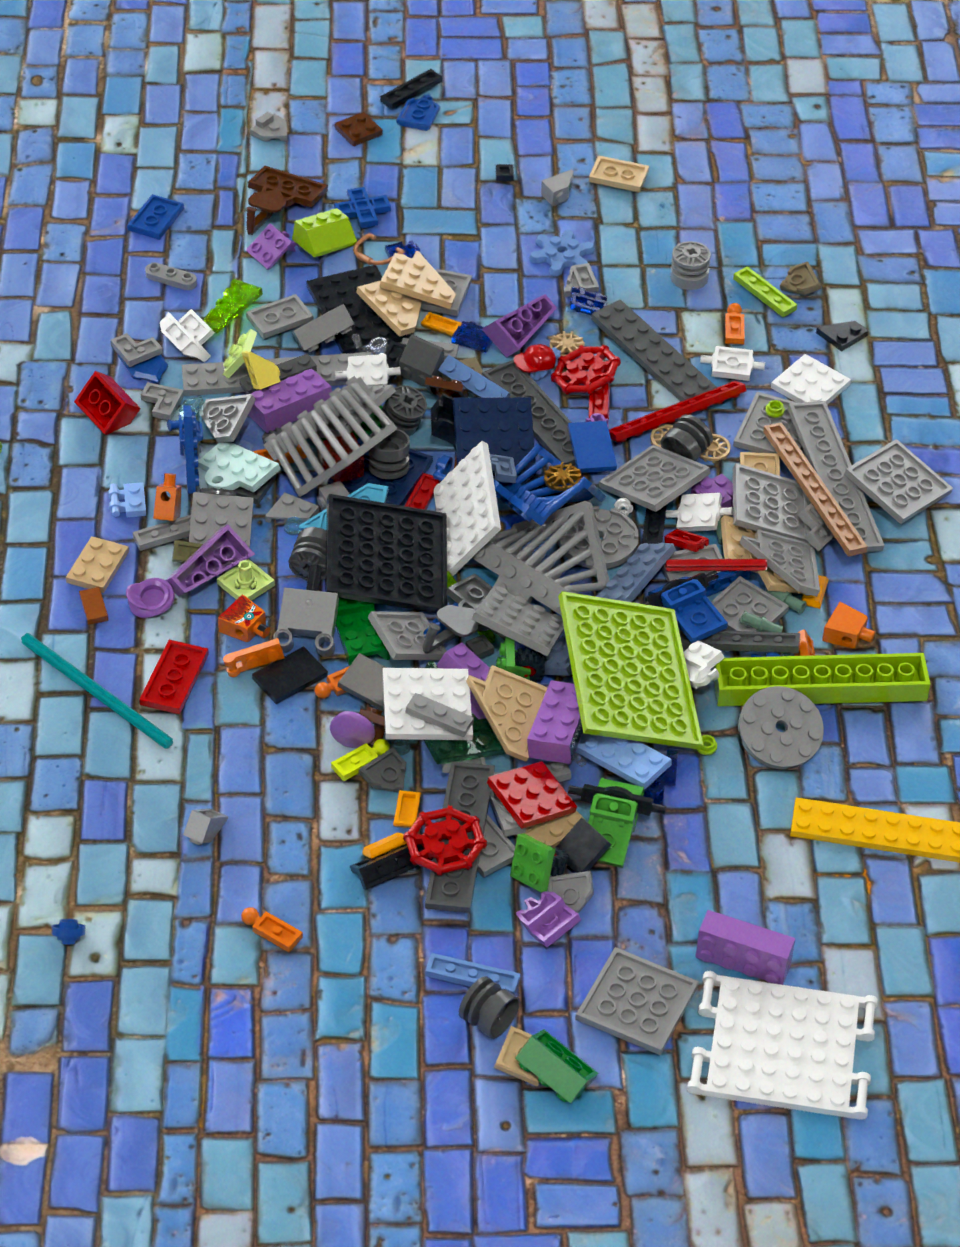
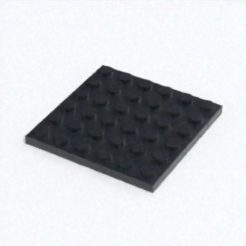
[325,494,447,613]

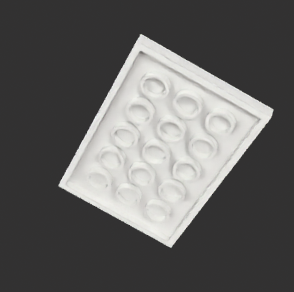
[433,441,501,578]

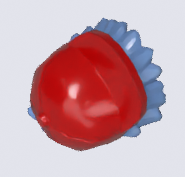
[513,344,561,381]

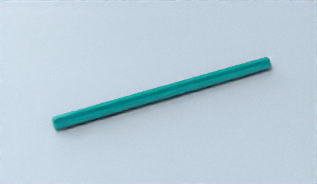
[21,633,173,749]

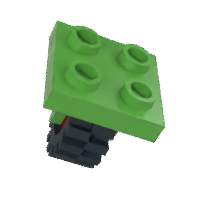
[496,636,545,683]
[510,833,568,892]

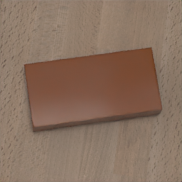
[79,587,109,625]

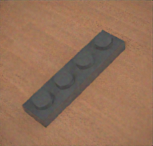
[239,353,317,395]

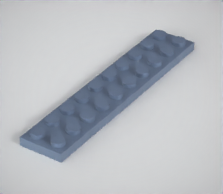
[544,543,676,675]

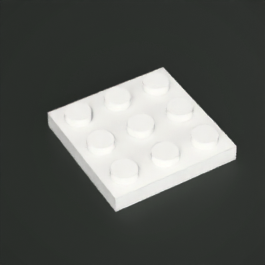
[771,354,851,405]

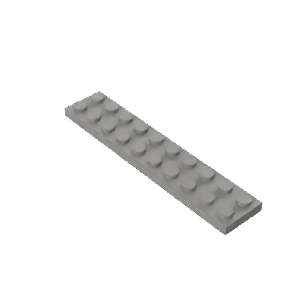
[182,352,372,396]
[788,401,885,554]

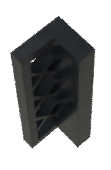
[350,833,433,890]

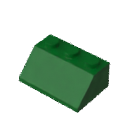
[515,1029,599,1103]

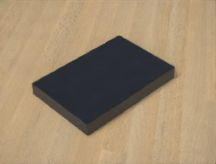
[252,646,328,704]

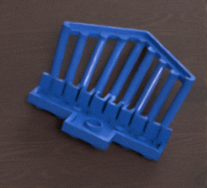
[494,443,606,526]

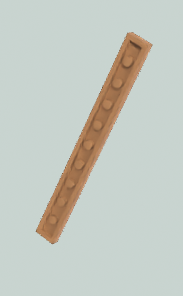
[763,422,868,557]

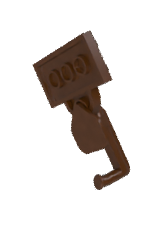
[246,166,328,235]

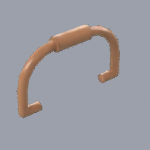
[353,233,405,265]

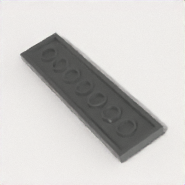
[591,299,717,402]
[482,360,576,466]
[425,761,495,913]

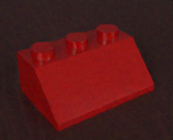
[74,371,141,435]

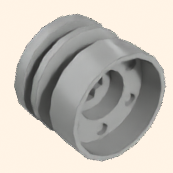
[670,241,711,290]

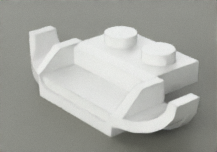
[160,309,214,362]
[684,640,725,689]

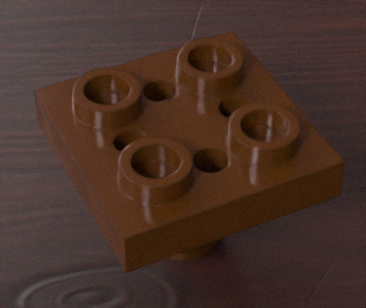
[425,376,469,398]
[359,706,385,744]

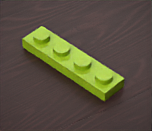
[733,266,797,317]

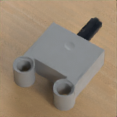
[273,564,339,657]

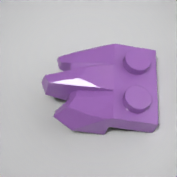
[516,892,581,948]

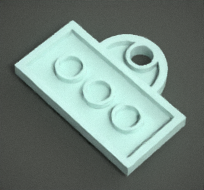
[198,442,281,492]

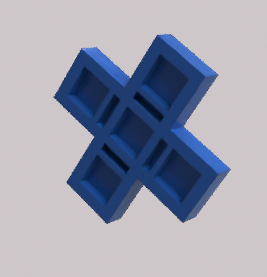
[334,187,391,228]

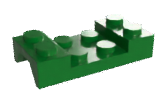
[336,598,390,666]

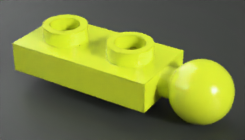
[331,739,390,781]

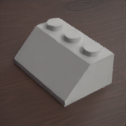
[292,304,354,352]

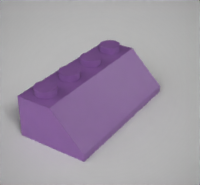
[435,643,490,728]

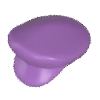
[126,578,175,618]
[330,711,375,748]

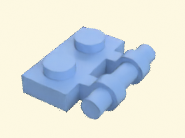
[108,482,146,518]

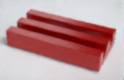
[664,529,709,552]

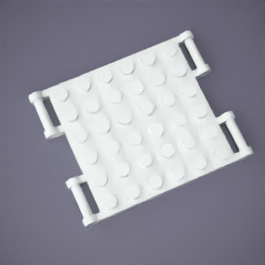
[687,971,878,1120]

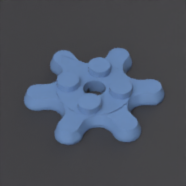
[529,230,595,276]

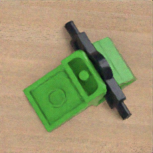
[568,778,667,868]

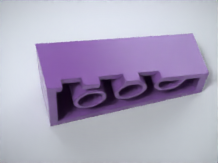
[482,294,557,358]
[166,524,255,596]

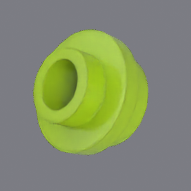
[765,400,785,418]
[696,735,717,755]

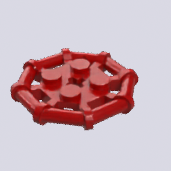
[551,345,621,395]
[403,805,487,876]

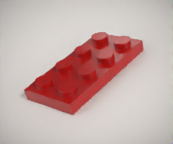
[139,639,209,714]

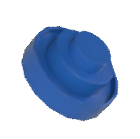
[51,919,86,944]

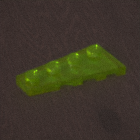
[203,279,263,334]

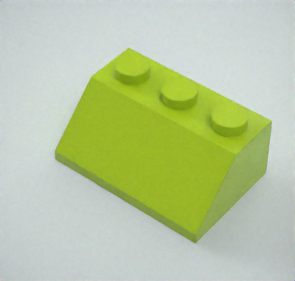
[292,208,357,258]

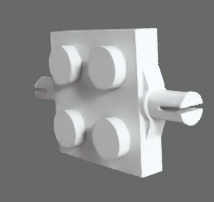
[700,346,765,381]
[335,354,401,386]
[666,493,733,531]

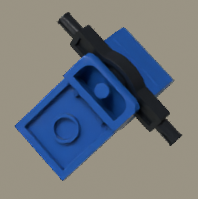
[640,570,728,643]

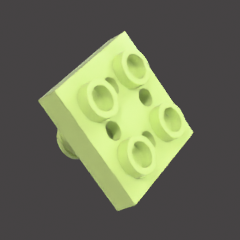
[222,329,257,378]
[217,559,275,601]

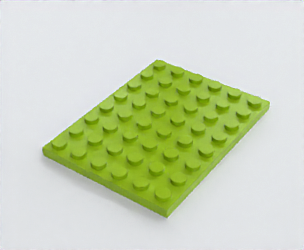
[558,591,703,750]

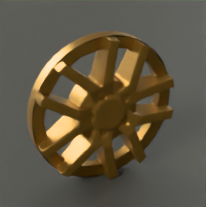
[544,462,582,491]

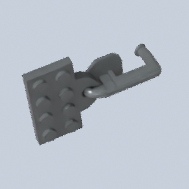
[422,573,506,653]

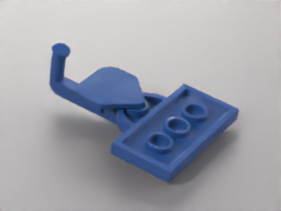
[167,405,204,494]

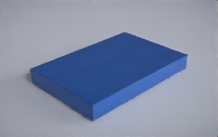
[127,194,184,240]
[568,421,617,473]

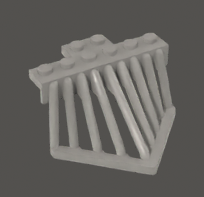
[263,376,397,497]
[472,501,609,616]

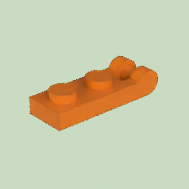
[223,638,285,677]

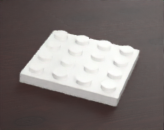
[382,668,473,740]

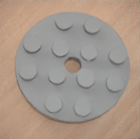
[558,506,639,569]
[738,686,824,770]

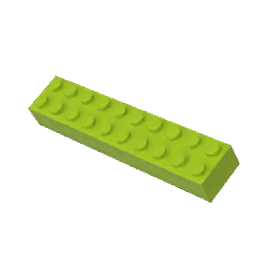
[713,653,930,706]

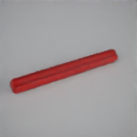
[666,559,767,572]

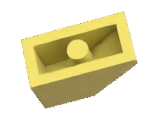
[241,351,281,390]

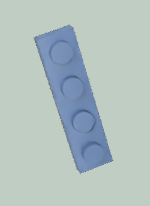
[438,355,511,398]
[425,953,520,994]

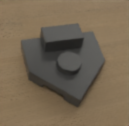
[359,748,407,792]

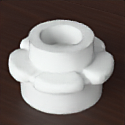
[614,498,633,516]

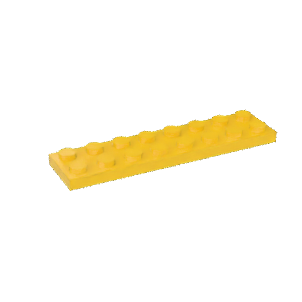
[790,797,960,863]

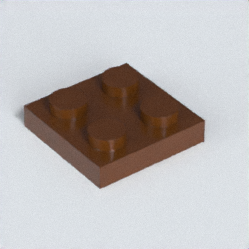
[335,112,383,147]

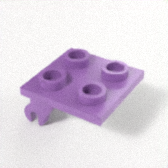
[246,224,300,270]

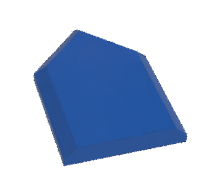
[396,94,440,131]
[118,354,168,384]

